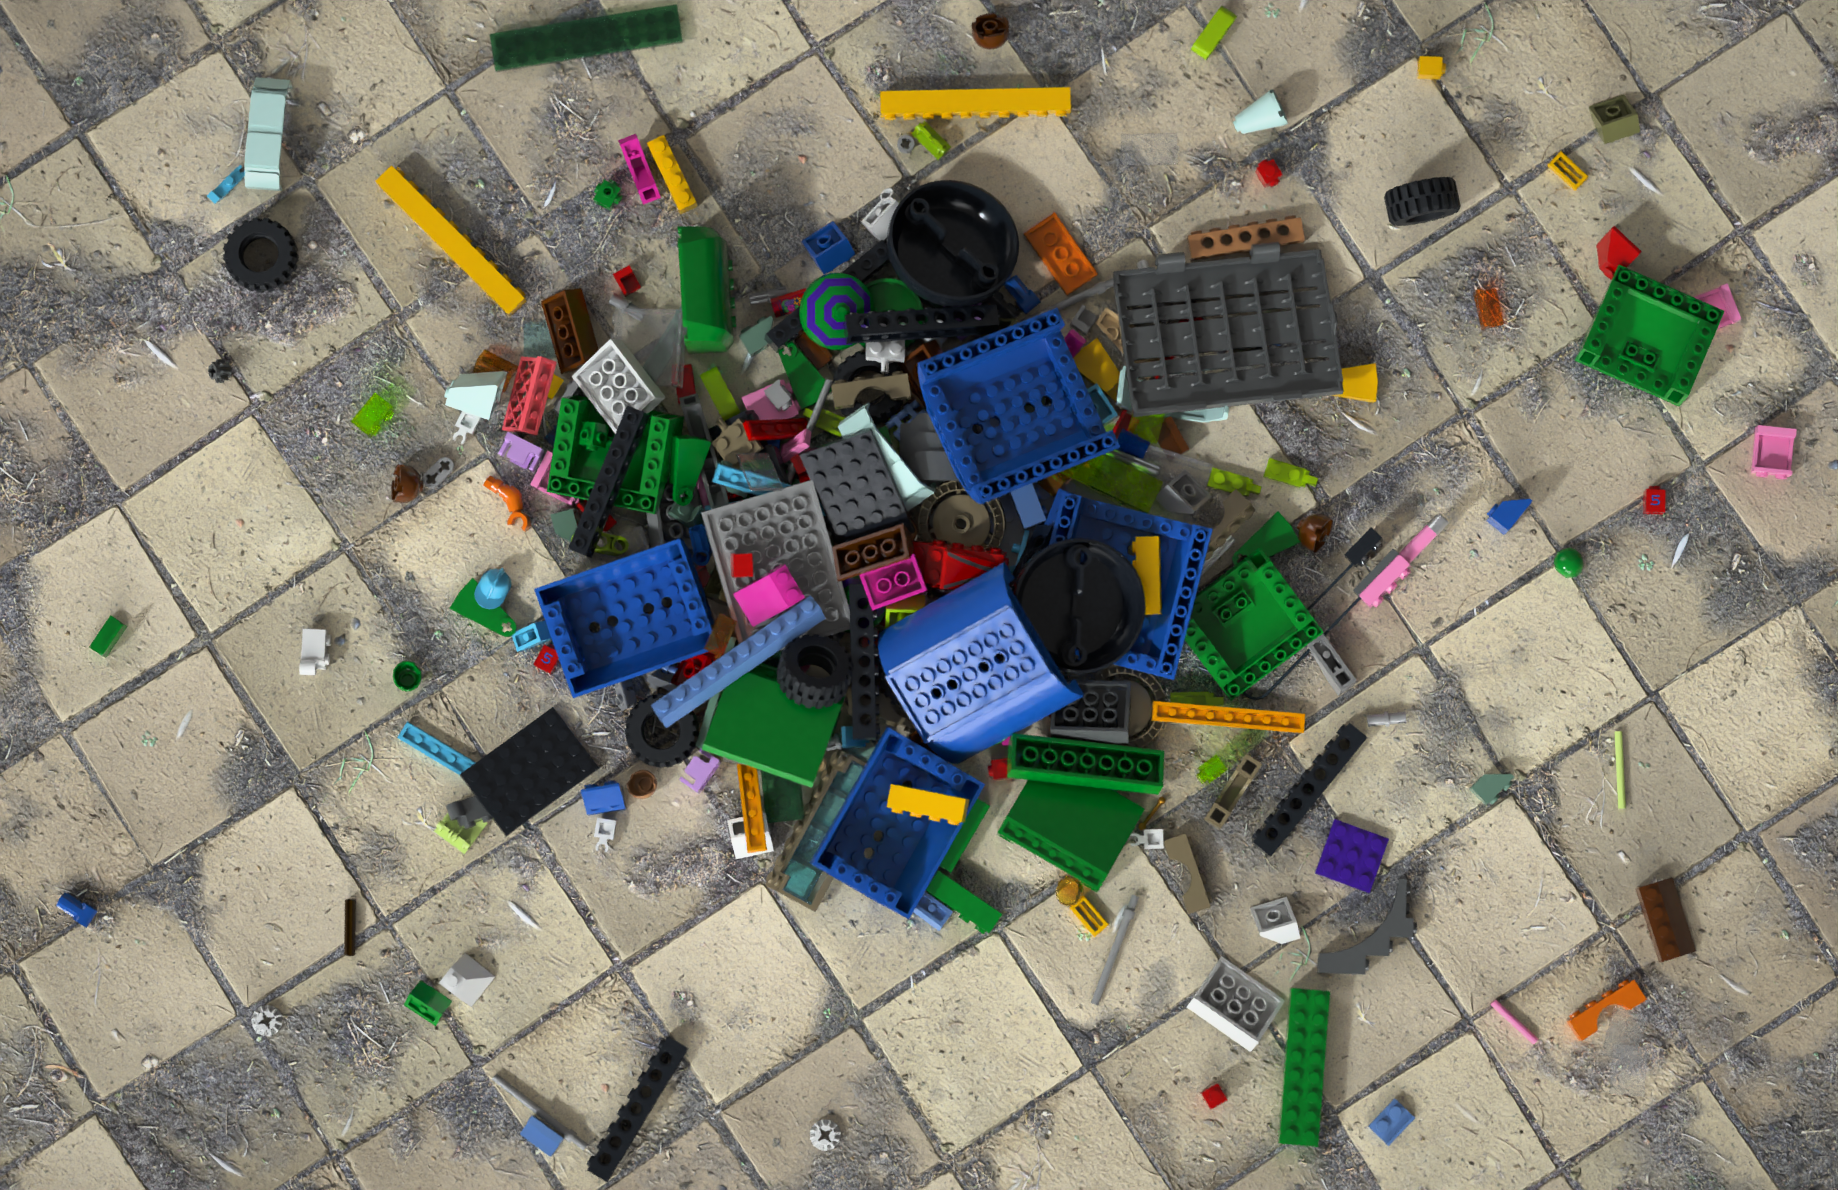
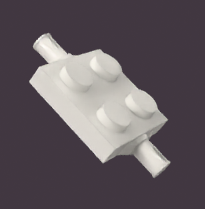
[866,323,905,374]

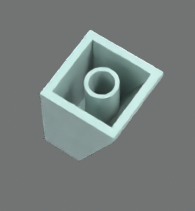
[444,371,507,420]

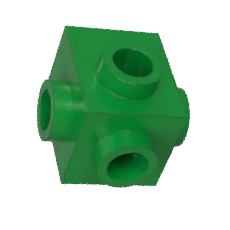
[593,179,623,211]
[579,422,609,451]

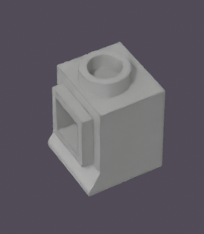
[764,380,793,411]

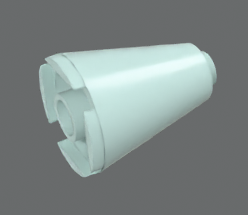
[1233,89,1288,134]

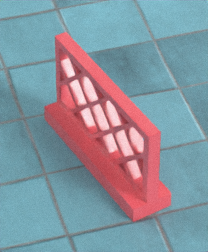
[502,356,557,436]

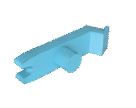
[207,165,245,204]
[1009,530,1030,574]

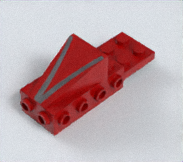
[913,540,1009,590]

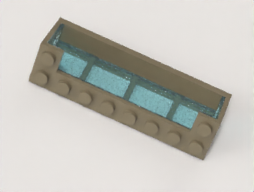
[765,749,866,912]

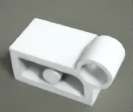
[861,188,901,241]
[300,629,331,675]

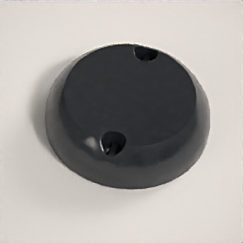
[887,180,1019,307]
[1012,538,1146,673]

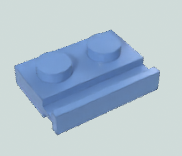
[1368,1098,1415,1146]

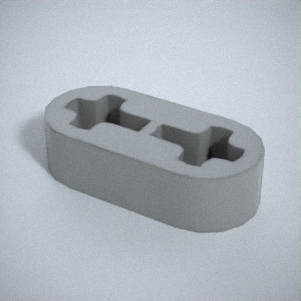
[423,457,454,489]

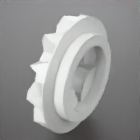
[251,1005,283,1036]
[810,1119,841,1151]

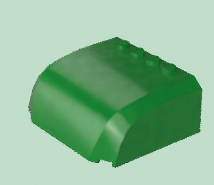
[677,226,737,354]

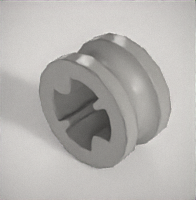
[897,135,914,154]

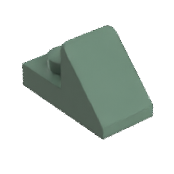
[668,497,705,528]

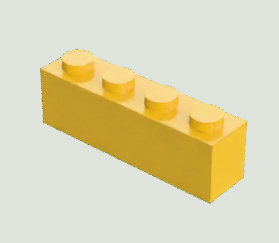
[647,135,698,215]
[1132,536,1162,615]
[887,784,969,825]

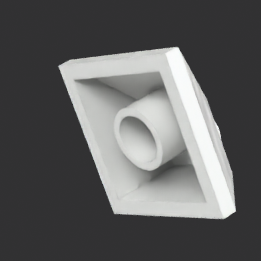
[1250,897,1300,944]
[439,953,495,1007]

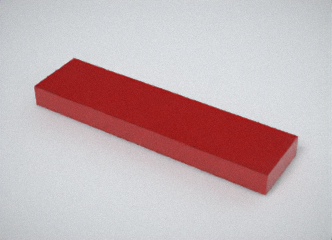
[743,418,812,441]

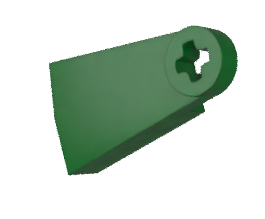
[778,342,832,411]
[669,435,711,506]
[1232,511,1300,566]
[449,578,517,637]

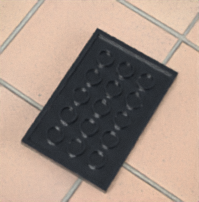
[800,428,915,544]
[460,707,599,837]

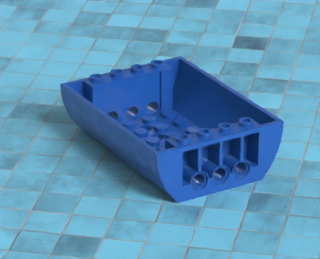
[534,538,719,698]
[810,727,985,919]

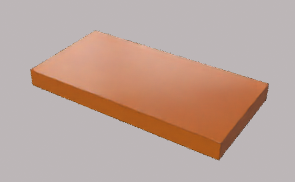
[1023,212,1098,296]

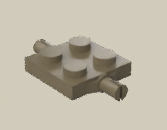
[712,418,764,473]

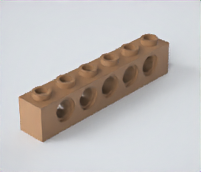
[1187,215,1305,261]

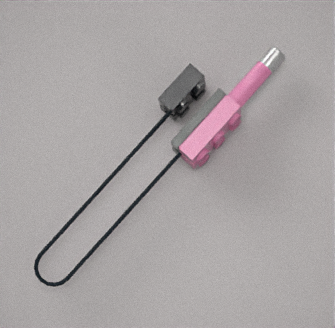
[1243,513,1449,700]

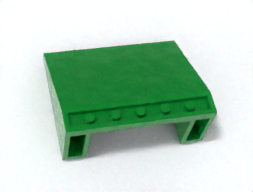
[1574,265,1724,407]
[547,395,684,514]
[1185,547,1324,701]
[702,663,847,788]
[997,780,1145,893]

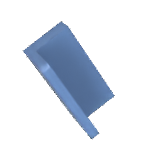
[913,892,953,931]
[520,1115,564,1156]

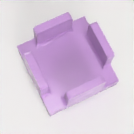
[498,432,545,472]
[679,748,721,794]

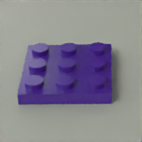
[1315,819,1389,893]

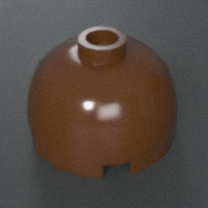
[971,13,1009,50]
[391,464,423,503]
[1297,514,1333,553]

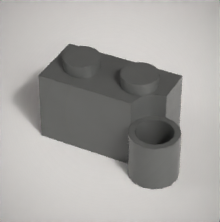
[446,796,493,829]

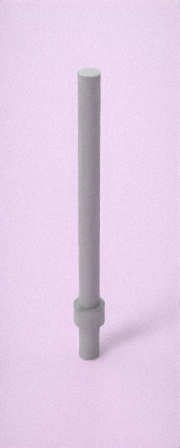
[1019,278,1114,322]
[787,379,833,485]
[1091,895,1139,1006]
[492,1073,588,1151]

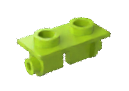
[911,121,951,160]

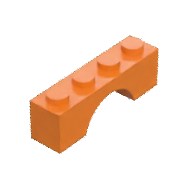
[1567,979,1647,1041]

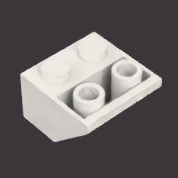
[727,812,774,859]

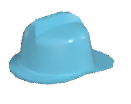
[474,568,511,609]

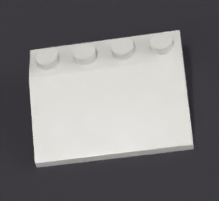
[572,339,666,433]
[1187,956,1285,1052]

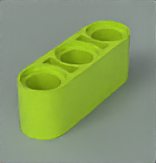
[1190,5,1237,60]
[699,366,741,421]
[571,532,629,556]

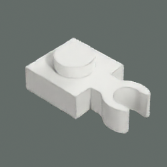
[453,411,481,445]
[594,818,617,853]
[1130,829,1164,849]

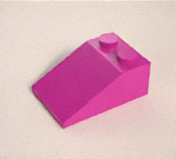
[860,554,928,610]
[733,564,805,627]

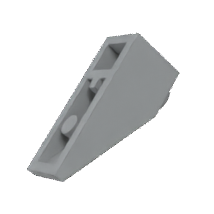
[1307,634,1357,696]

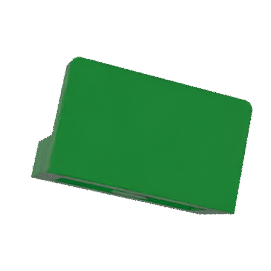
[89,615,127,658]
[404,981,452,1026]

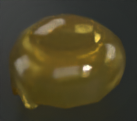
[1055,876,1084,907]

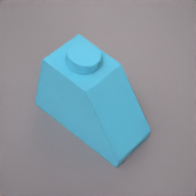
[512,621,552,652]
[841,726,869,748]

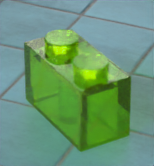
[350,392,394,438]
[1195,754,1228,786]

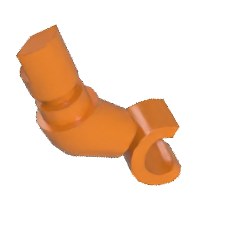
[483,476,531,532]

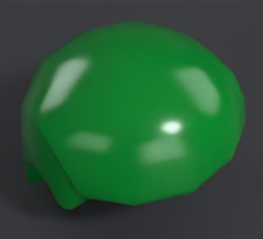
[1554,548,1584,578]
[392,661,422,692]

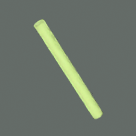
[1615,731,1626,809]

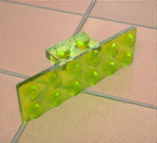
[1060,454,1163,513]

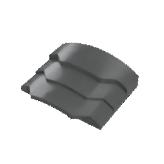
[899,413,977,482]

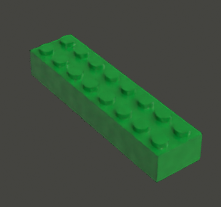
[1007,733,1164,795]
[1278,988,1330,1147]

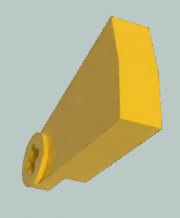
[1073,338,1120,402]
[1330,363,1378,403]

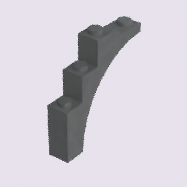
[679,393,729,509]
[1317,879,1417,975]

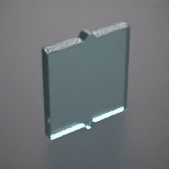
[524,322,556,358]

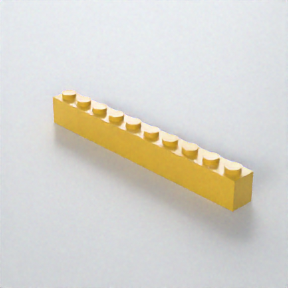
[880,87,1071,120]
[375,165,526,317]

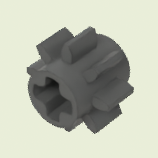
[208,359,232,383]

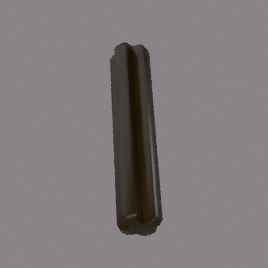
[344,899,356,956]

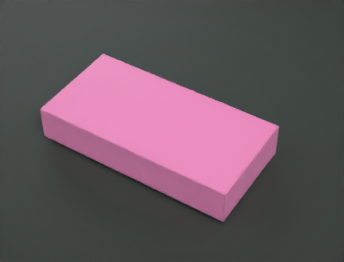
[780,429,812,463]

